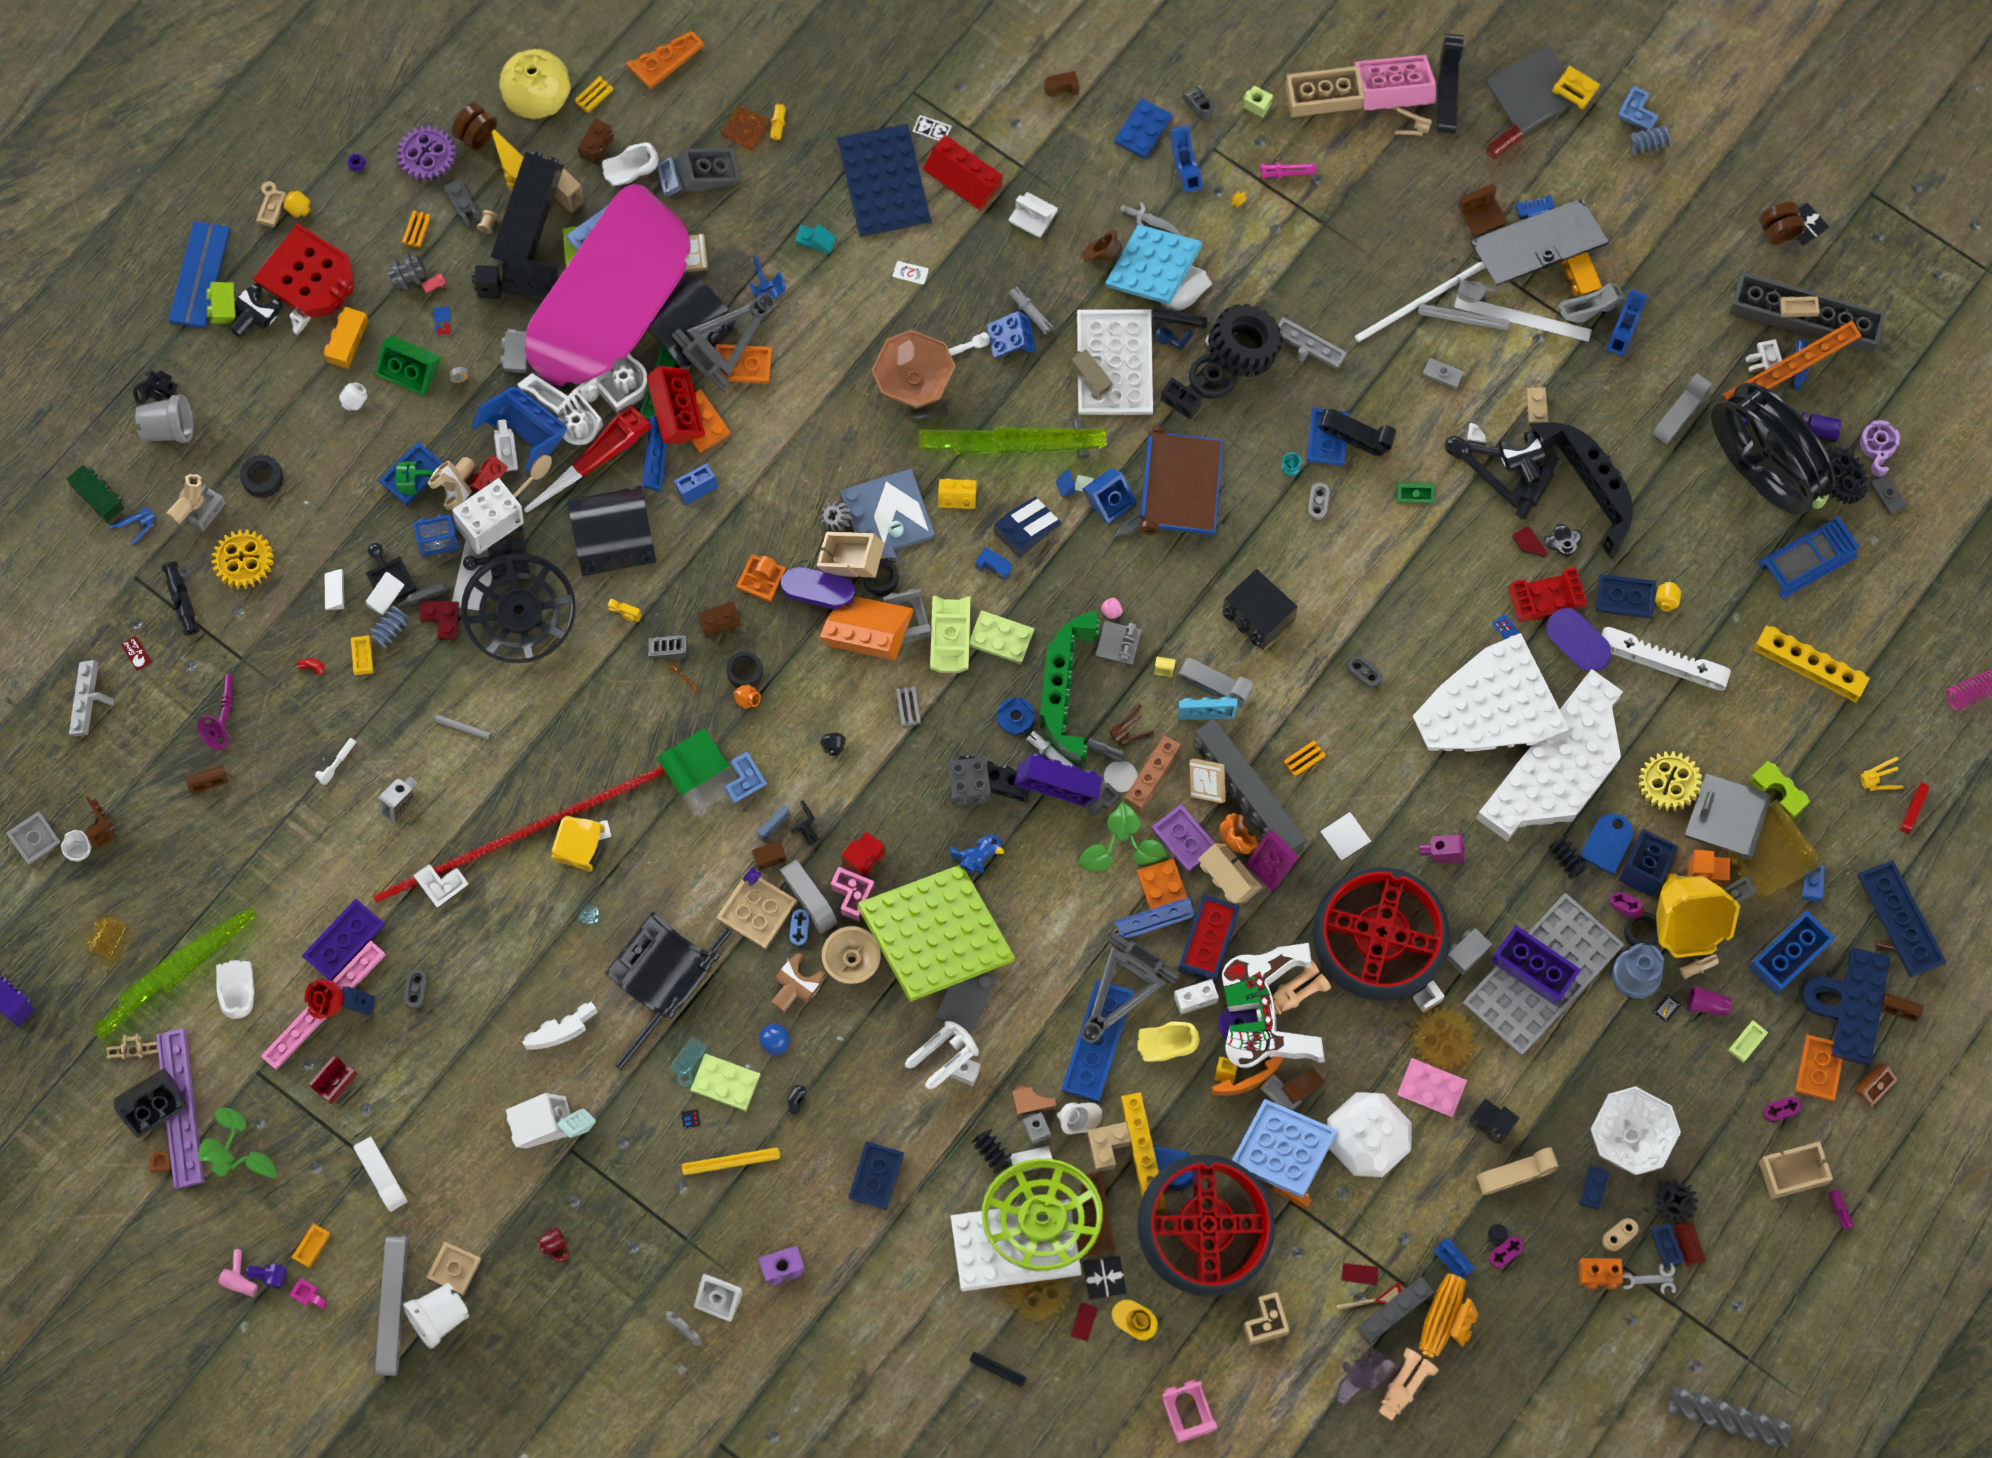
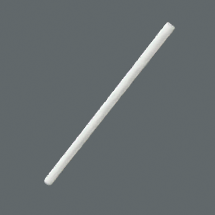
[1355,261,1485,342]

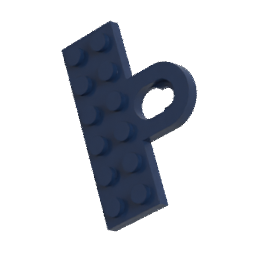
[1802,947,1890,1066]

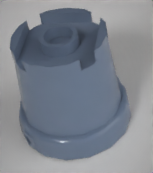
[1611,943,1664,999]

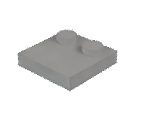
[6,811,62,865]

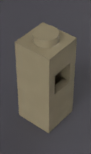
[1071,349,1113,400]

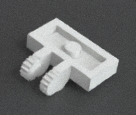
[1746,339,1782,373]

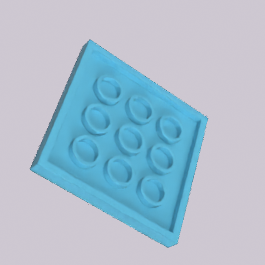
[1105,224,1203,305]

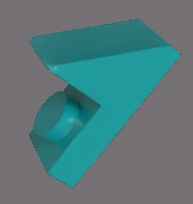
[795,224,836,254]

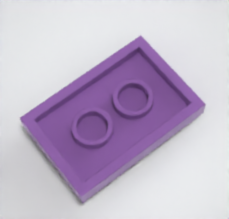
[1151,804,1215,872]

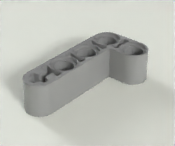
[1652,373,1712,445]
[1177,658,1254,709]
[779,860,838,934]

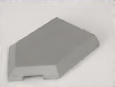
[666,1311,702,1346]

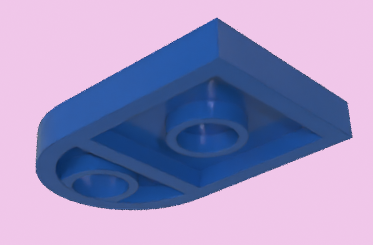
[1580,814,1633,875]

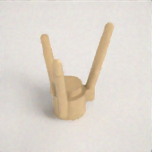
[1393,107,1432,137]

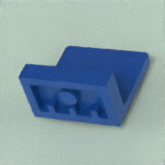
[987,311,1036,358]

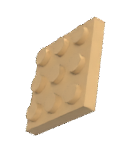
[716,870,797,950]

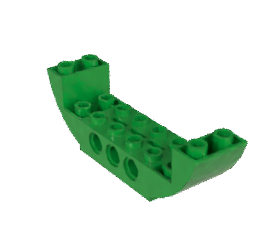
[1040,611,1100,768]

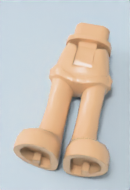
[1272,960,1331,1015]
[1378,1348,1439,1421]

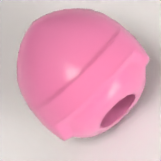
[1101,597,1122,619]

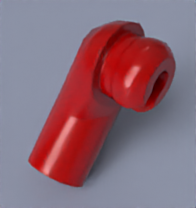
[297,658,325,675]

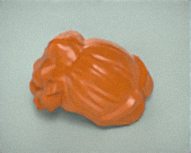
[1220,813,1259,854]

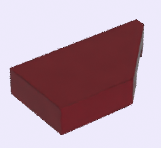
[1512,526,1548,557]

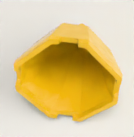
[1656,873,1740,958]

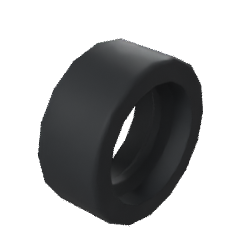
[862,558,899,596]
[726,651,763,688]
[1624,911,1658,947]

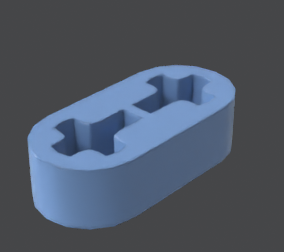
[790,909,809,947]

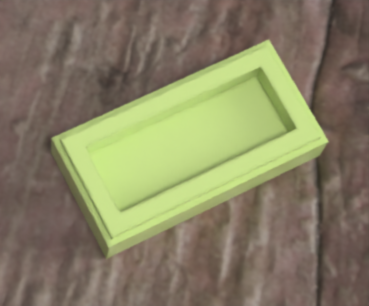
[1728,1020,1768,1063]

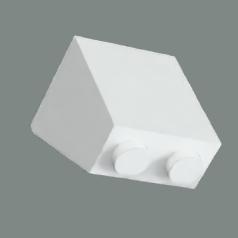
[506,1093,571,1149]

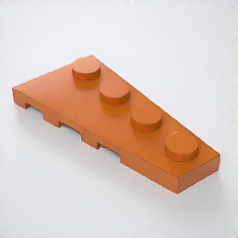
[626,31,704,90]

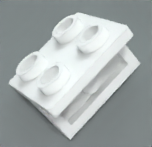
[1009,192,1058,238]

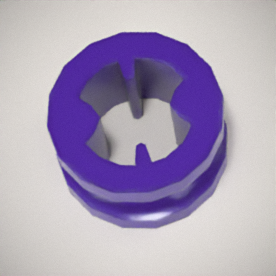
[743,867,761,887]

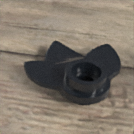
[1544,524,1582,557]

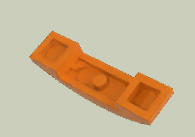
[1211,1056,1284,1096]

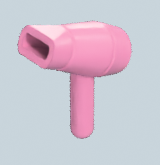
[218,1249,258,1297]

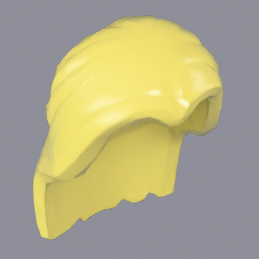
[1137,1022,1199,1062]

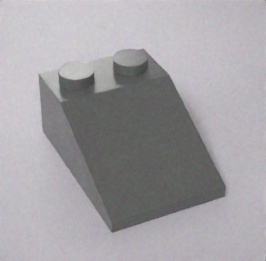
[675,148,741,192]
[935,973,998,1034]

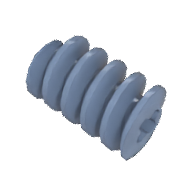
[1630,126,1671,156]
[369,606,408,649]

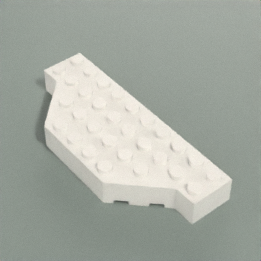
[1476,669,1623,842]

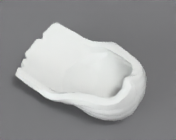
[602,143,659,186]
[1160,265,1212,312]
[216,960,255,1019]

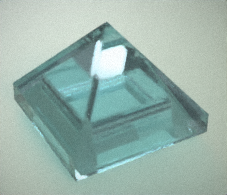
[577,904,598,924]

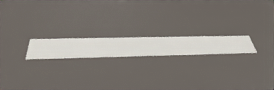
[1454,297,1592,342]

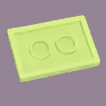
[969,610,1035,665]
[690,1054,761,1111]

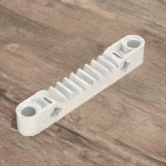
[1601,627,1731,690]

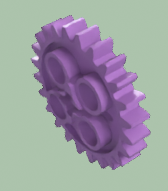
[397,125,457,182]

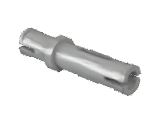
[1008,287,1053,334]

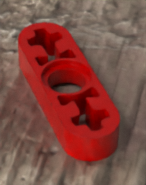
[1899,782,1930,834]

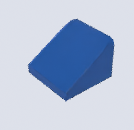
[1056,470,1075,497]

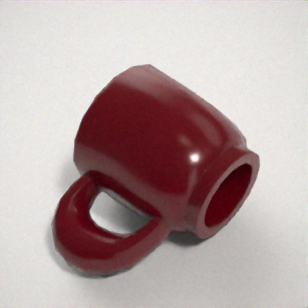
[537,1227,569,1263]

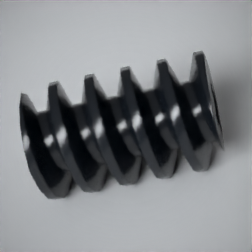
[1549,835,1588,879]
[971,1129,1012,1174]

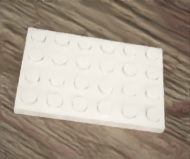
[1077,310,1153,415]
[951,1199,1081,1291]

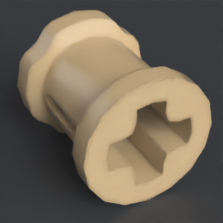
[477,210,499,234]

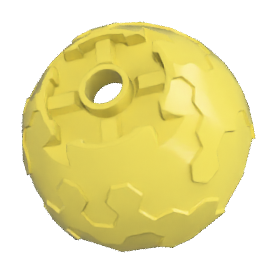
[499,49,571,119]

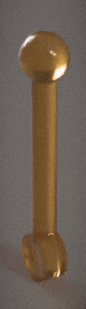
[669,663,699,691]

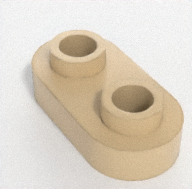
[1602,1218,1638,1252]

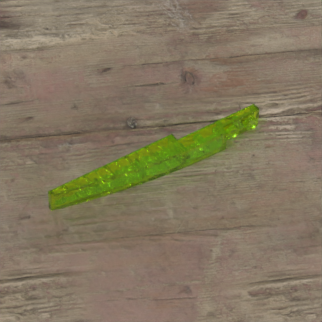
[919,428,1106,453]
[92,907,257,1040]

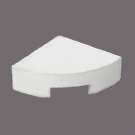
[1467,423,1486,445]

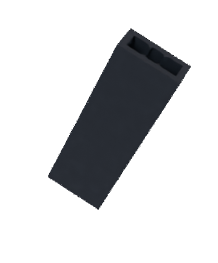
[490,150,564,261]

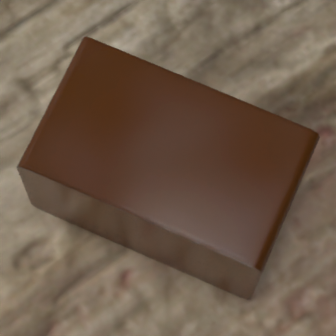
[752,841,787,870]

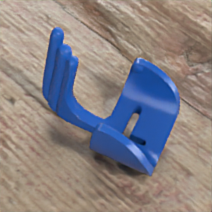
[749,254,786,299]

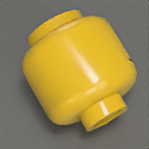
[283,191,311,218]
[1655,582,1682,611]

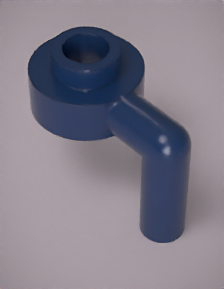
[1155,326,1194,350]

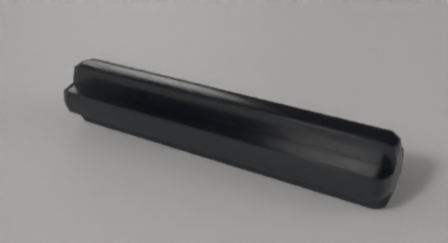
[970,1352,1026,1387]

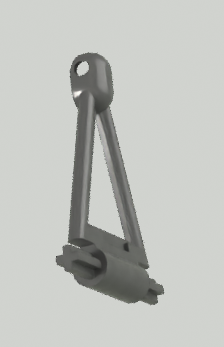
[671,293,775,390]
[1081,932,1180,1043]

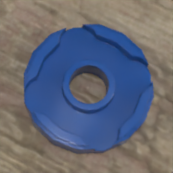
[997,697,1035,735]

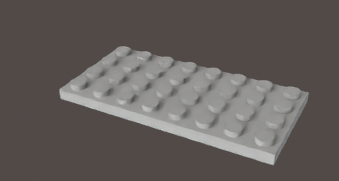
[1462,893,1625,1056]

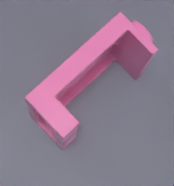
[1162,1380,1217,1443]

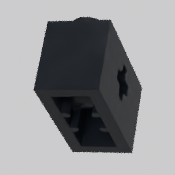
[471,265,502,299]

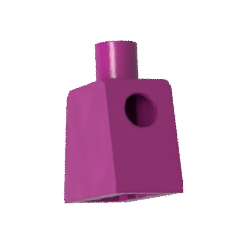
[1420,834,1464,864]

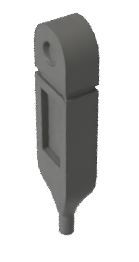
[1111,512,1141,539]
[397,583,448,607]

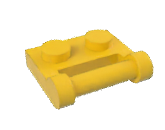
[1552,66,1600,110]

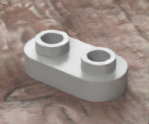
[1308,483,1330,520]

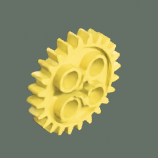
[1639,751,1702,811]

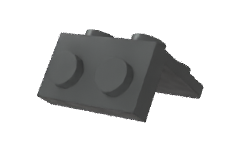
[948,757,991,806]

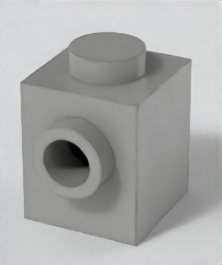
[1023,1112,1051,1145]

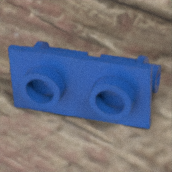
[1433,1238,1475,1279]

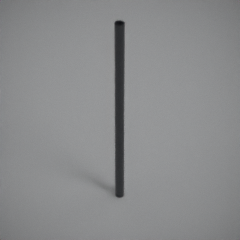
[615,928,731,1070]

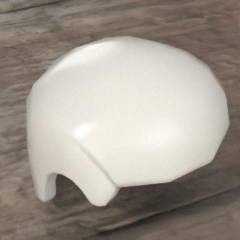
[61,830,92,862]

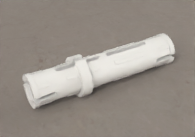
[1027,731,1073,766]

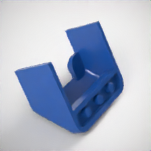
[472,387,567,472]

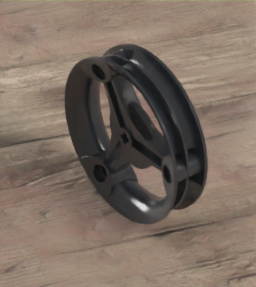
[1711,383,1835,515]

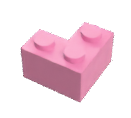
[831,867,875,922]

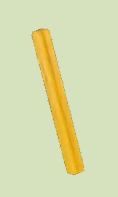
[682,1148,780,1175]

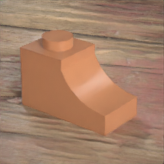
[1012,1085,1056,1118]

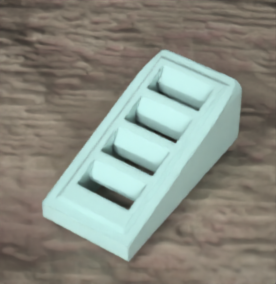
[557,1109,596,1138]

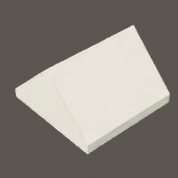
[694,1274,743,1322]

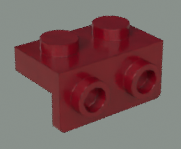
[309,1055,358,1104]

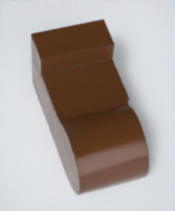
[1044,71,1079,97]

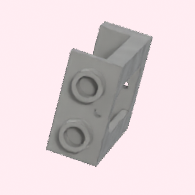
[883,589,931,644]

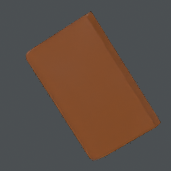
[1854,1064,1898,1106]

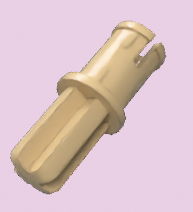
[1679,953,1719,979]

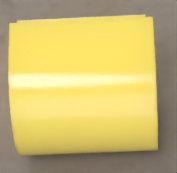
[1154,657,1176,678]

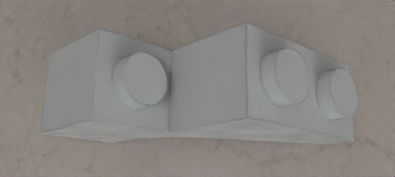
[1559,283,1626,323]

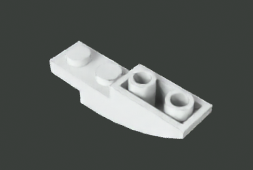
[522,1002,598,1050]

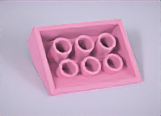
[1355,55,1436,110]

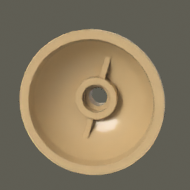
[822,926,881,984]

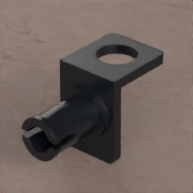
[791,800,819,846]

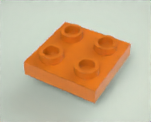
[736,554,786,603]

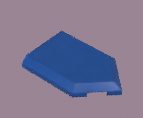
[1153,1146,1193,1191]

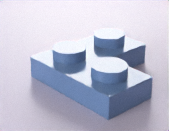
[1617,86,1659,131]
[724,752,767,804]

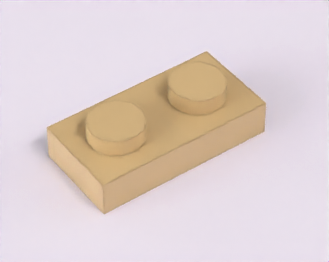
[1526,387,1548,425]

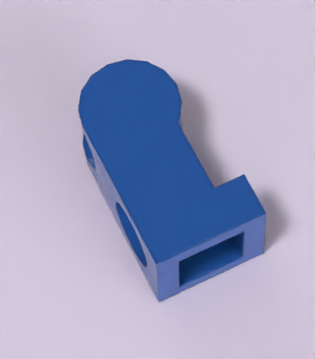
[975,547,1012,580]

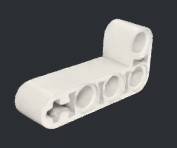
[353,1136,408,1212]

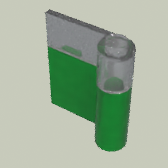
[656,728,738,817]

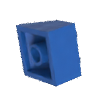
[1082,468,1137,524]

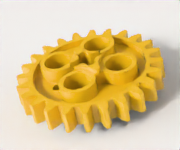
[211,529,274,589]

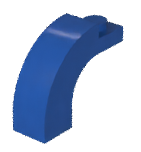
[1170,126,1203,193]
[1606,289,1648,357]

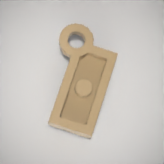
[256,182,287,228]

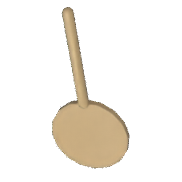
[513,454,552,498]

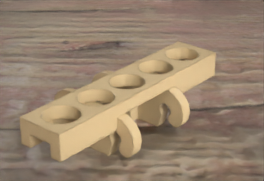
[106,1033,158,1060]

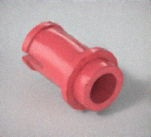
[421,273,446,294]

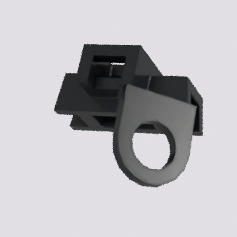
[133,370,178,404]

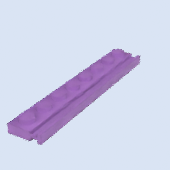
[156,1028,204,1189]

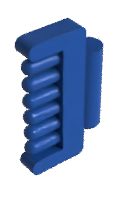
[1515,195,1555,218]

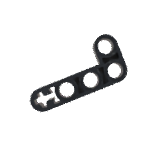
[1319,408,1397,456]

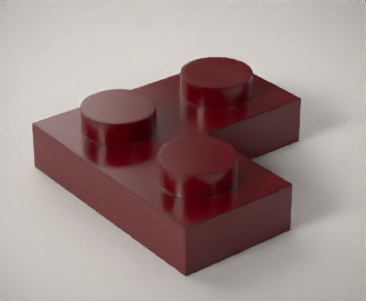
[419,601,460,640]

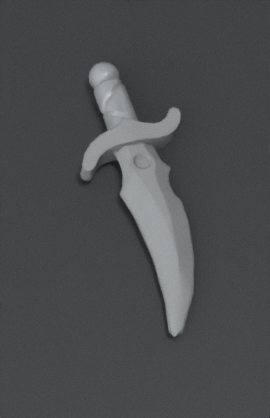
[1120,203,1182,236]

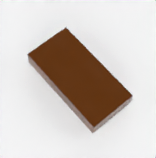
[1282,1067,1325,1104]

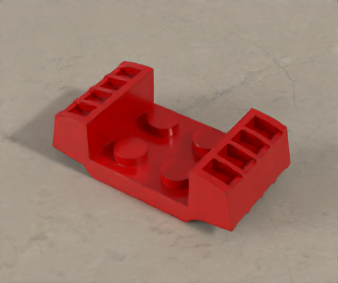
[1508,567,1587,623]

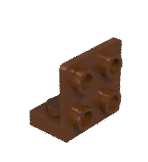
[1458,183,1507,237]
[84,796,116,850]

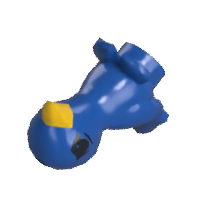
[949,835,1004,874]

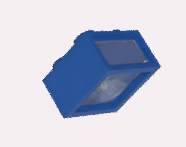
[413,514,459,557]

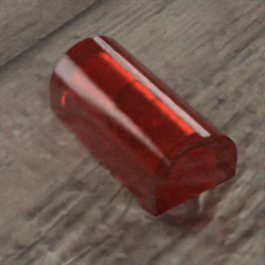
[1486,124,1523,159]
[1673,1222,1706,1267]

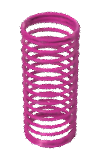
[1946,669,1992,711]

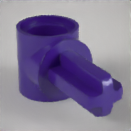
[246,1264,287,1288]

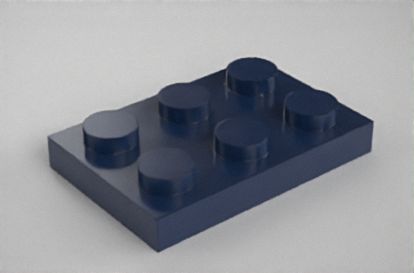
[1595,574,1656,619]
[848,1141,904,1211]

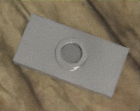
[1422,358,1464,390]

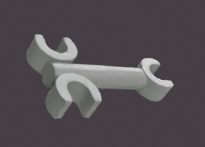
[1622,1263,1676,1294]

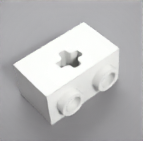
[1174,979,1219,1015]

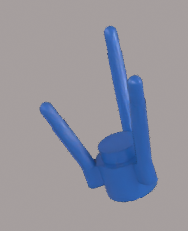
[108,507,156,545]

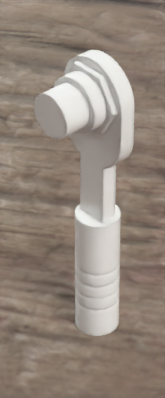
[948,332,990,356]
[315,738,356,785]

